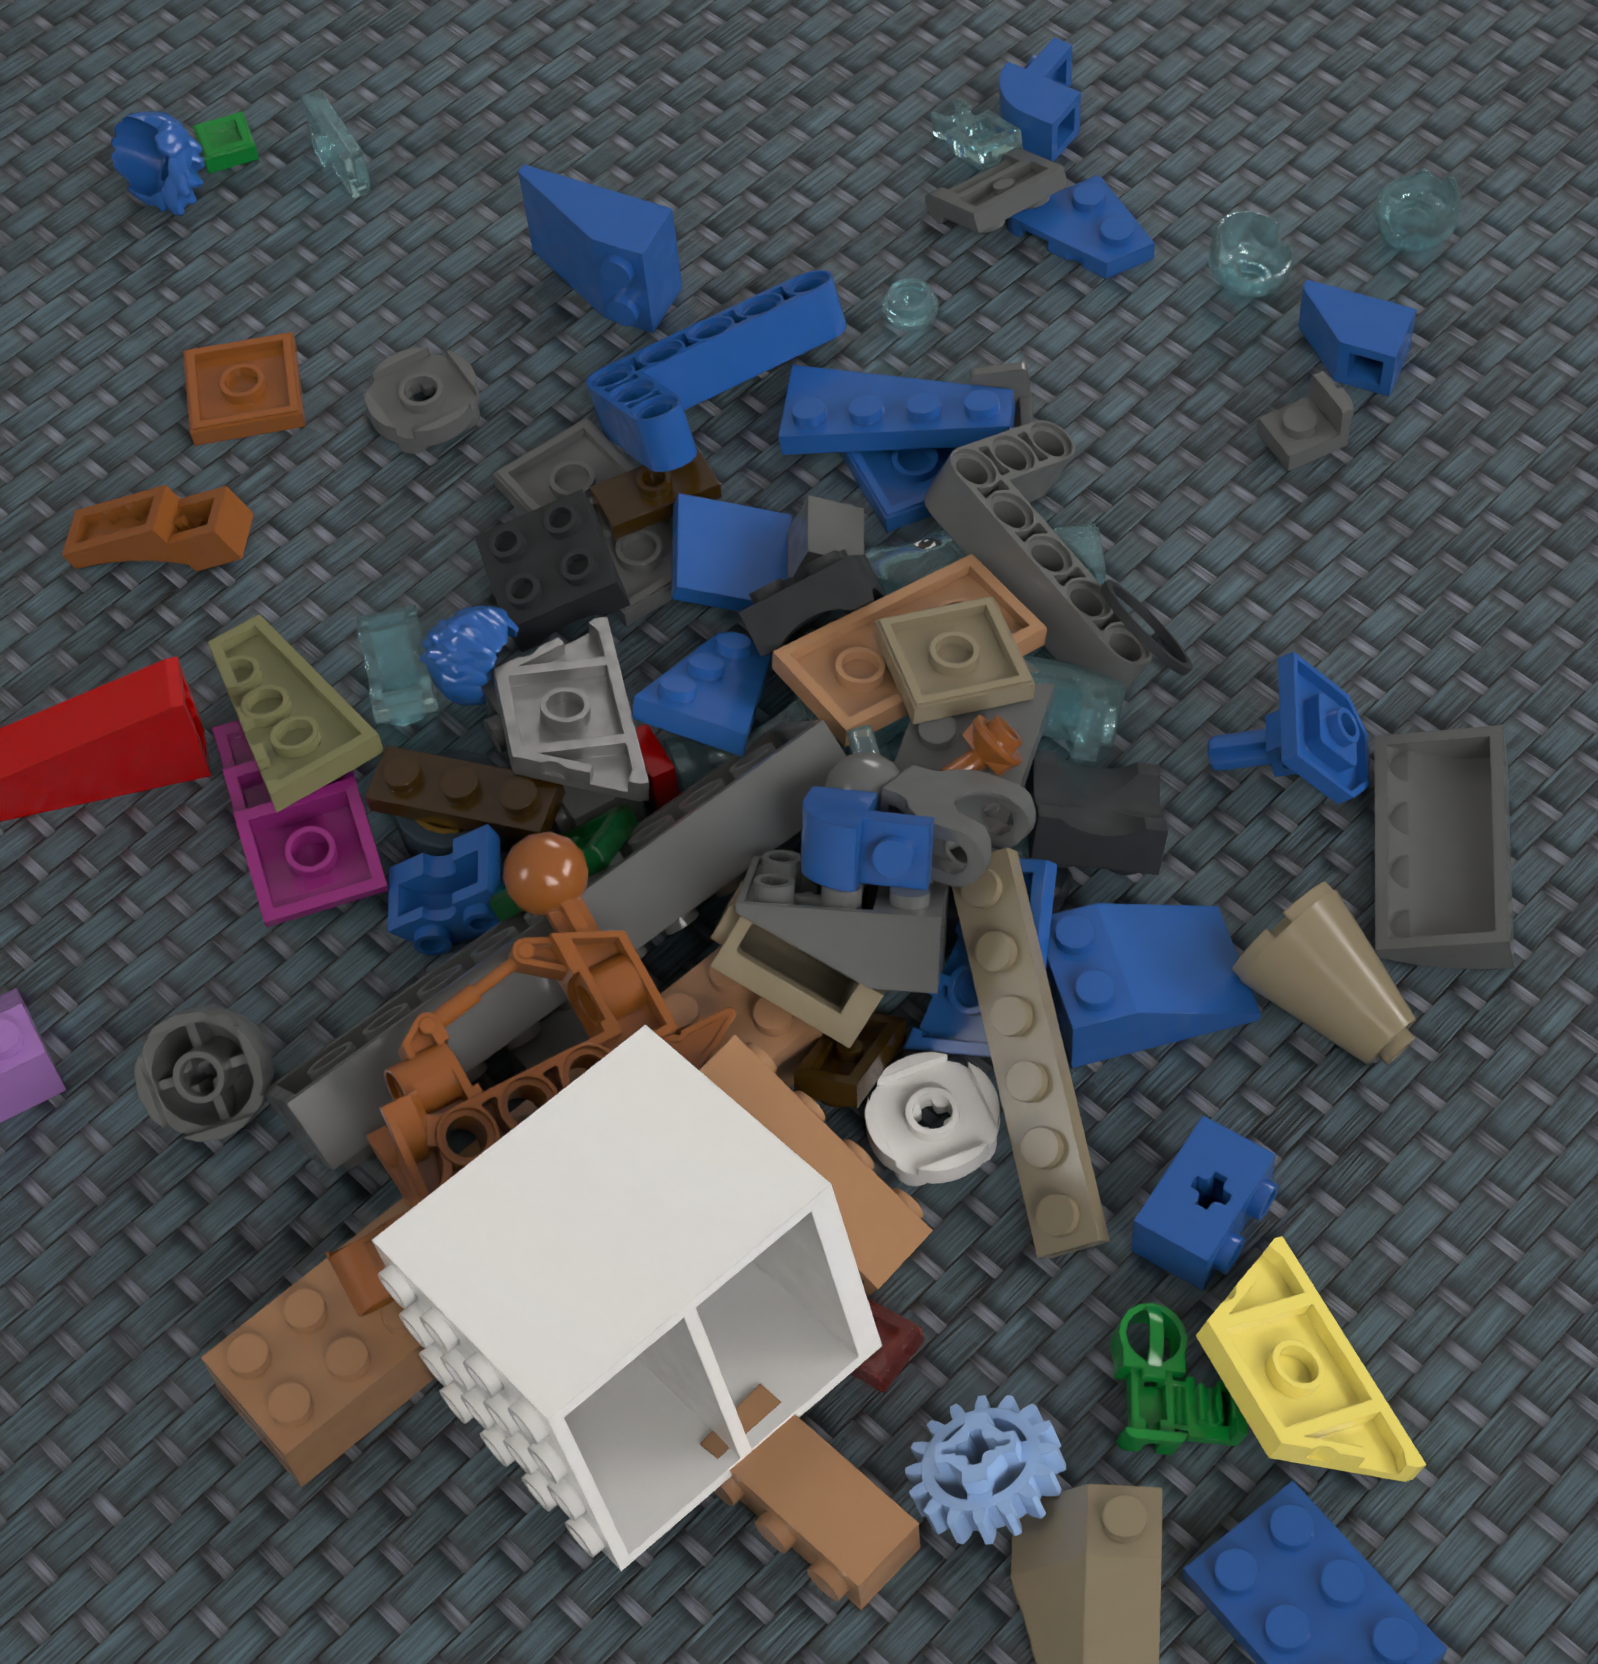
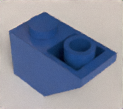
[1298,279,1417,396]

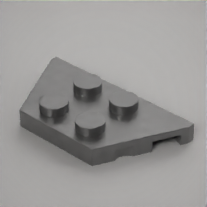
[494,617,649,801]

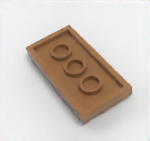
[772,554,1047,747]

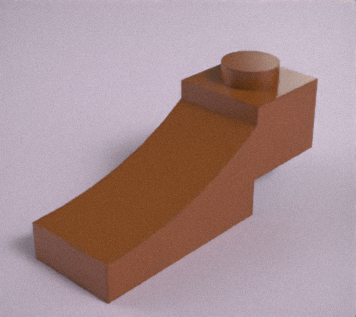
[61,485,254,571]

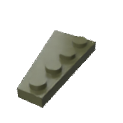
[208,614,384,813]

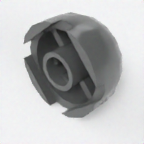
[134,1005,275,1142]

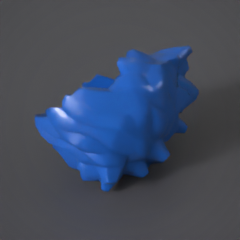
[111,111,205,216]
[420,605,519,706]

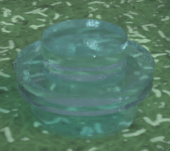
[882,278,938,331]

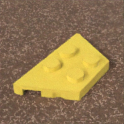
[1196,1236,1426,1482]

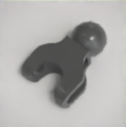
[823,752,1036,887]

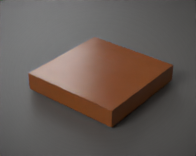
[183,332,306,446]

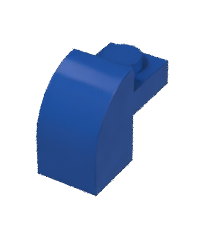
[999,37,1081,162]
[801,786,934,893]

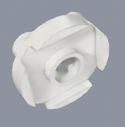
[865,1052,1000,1187]

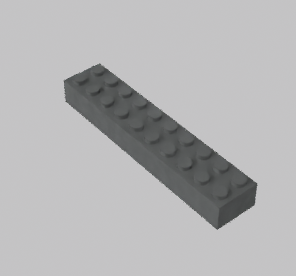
[265,720,846,1170]

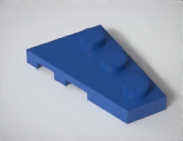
[632,632,772,757]
[904,858,1057,1058]

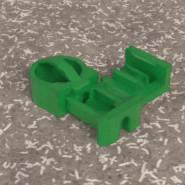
[1110,1303,1248,1455]

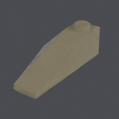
[1011,1484,1162,1664]

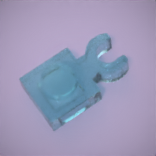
[931,99,1023,171]

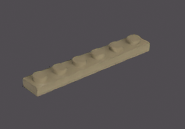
[952,847,1110,1259]

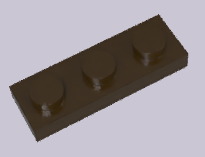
[364,746,566,841]

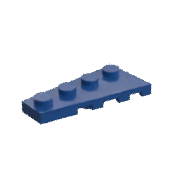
[778,365,1016,455]

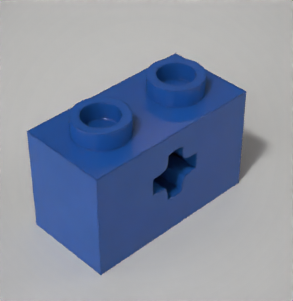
[1131,1115,1279,1291]

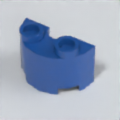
[388,824,502,955]

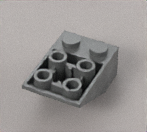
[736,850,949,994]

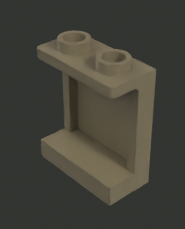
[710,881,885,1048]

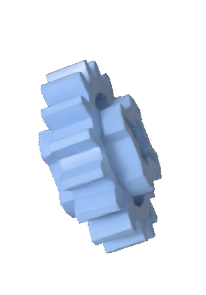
[905,1395,1066,1545]

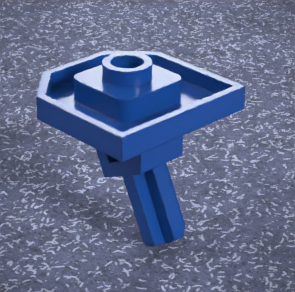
[1207,651,1371,804]

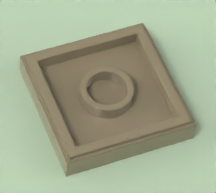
[874,596,1035,724]

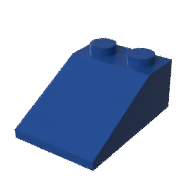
[518,164,682,333]
[1046,903,1261,1068]

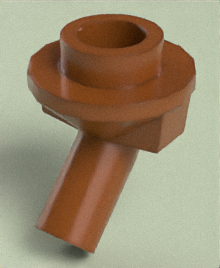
[939,715,1023,776]

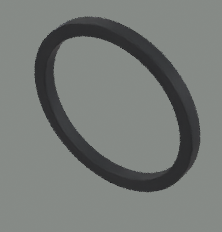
[1100,579,1193,676]

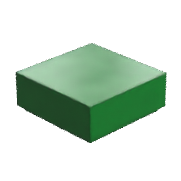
[192,112,259,174]

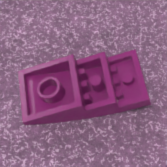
[212,720,389,928]

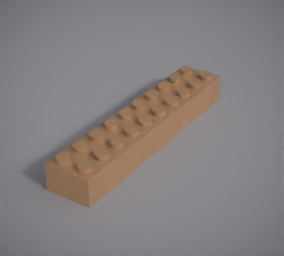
[201,948,822,1487]

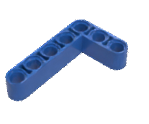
[585,270,847,472]

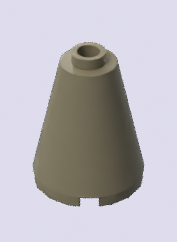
[1232,881,1416,1065]

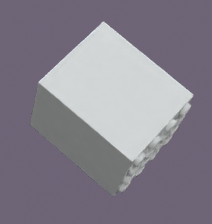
[372,1025,882,1571]

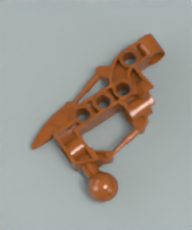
[325,832,736,1317]

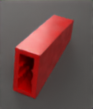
[0,656,212,822]

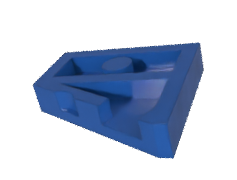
[1007,175,1155,279]

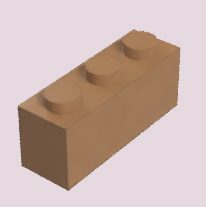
[700,1384,920,1610]

